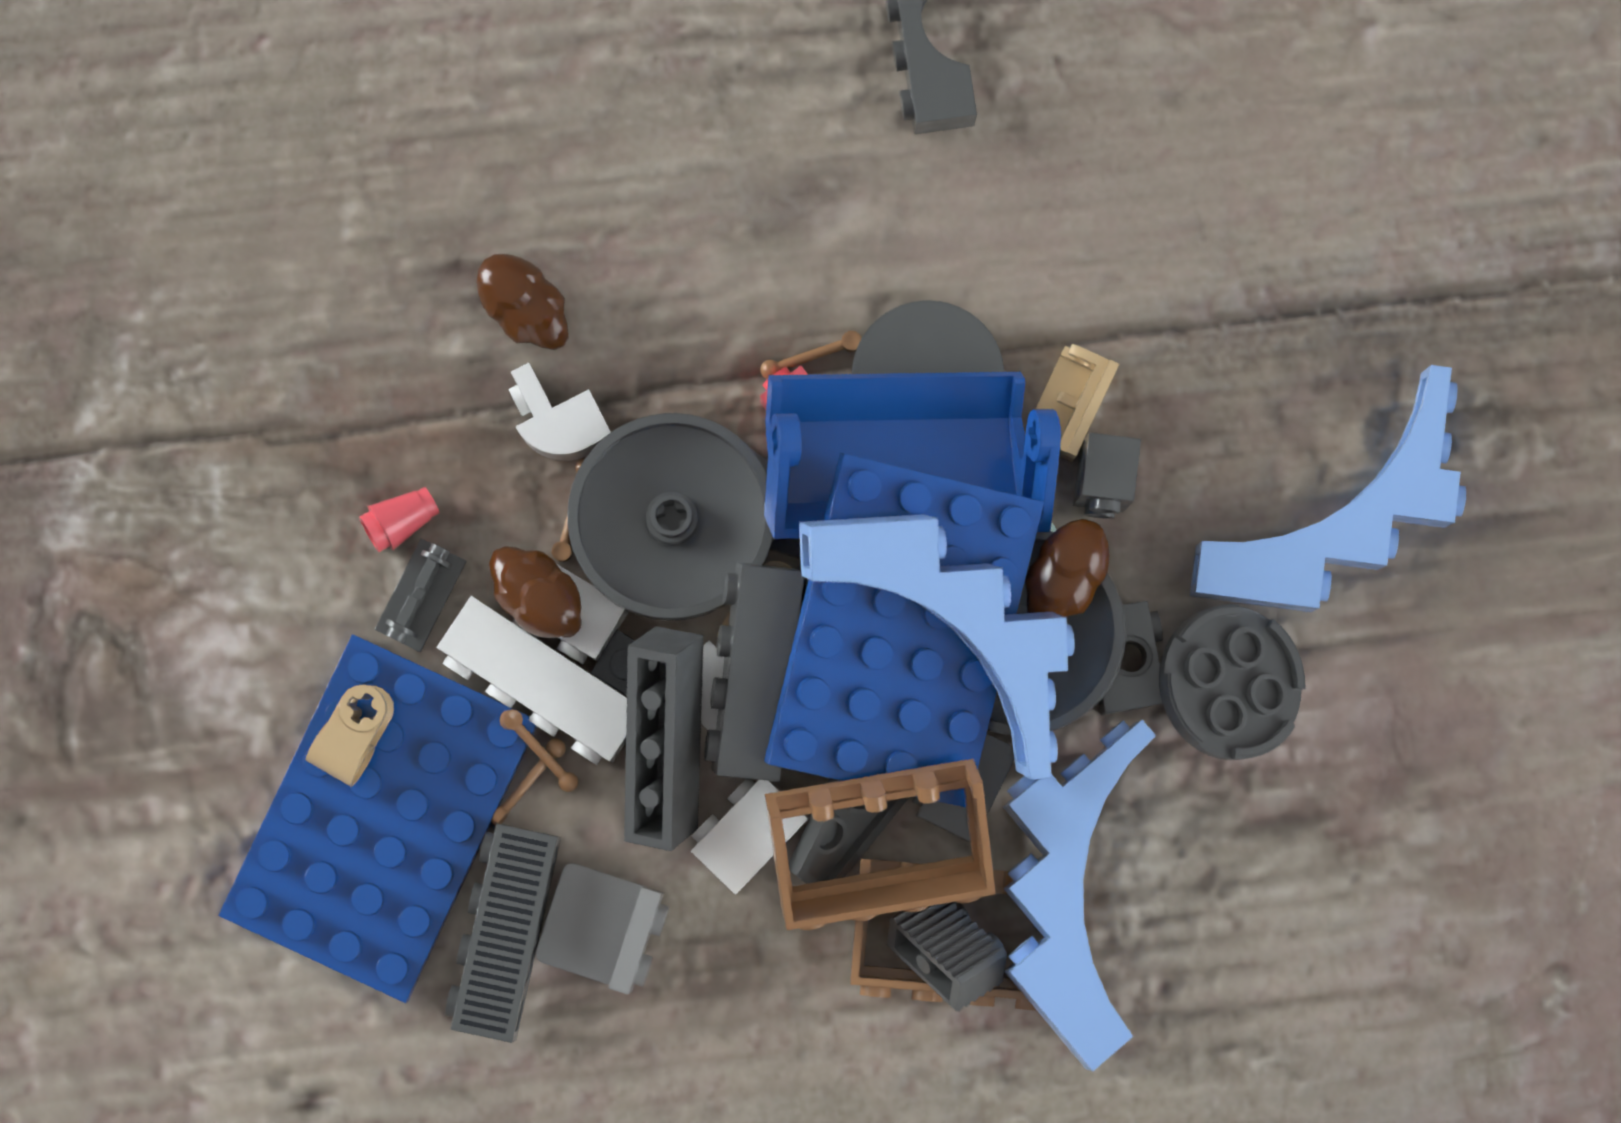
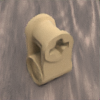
[306,685,394,787]

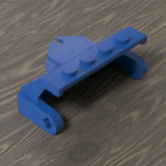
[764,372,1061,539]

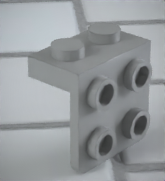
[536,863,669,995]

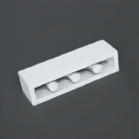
[436,596,627,765]

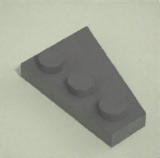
[789,778,910,884]

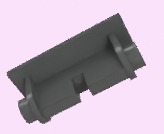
[374,538,467,653]

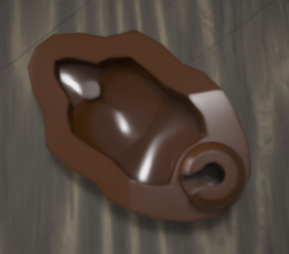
[476,254,569,350]
[1025,519,1109,618]
[489,546,582,638]

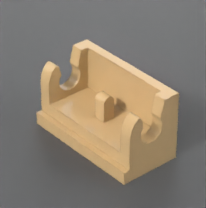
[1025,344,1119,462]

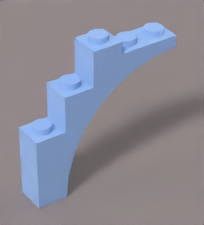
[1190,365,1466,612]
[799,514,1075,780]
[1003,720,1156,1071]

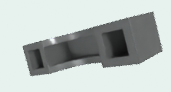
[885,0,977,135]

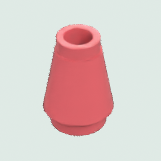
[359,487,440,552]

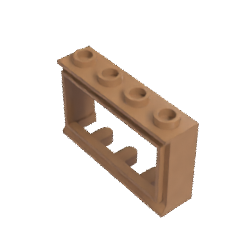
[764,759,996,930]
[850,858,1037,1011]

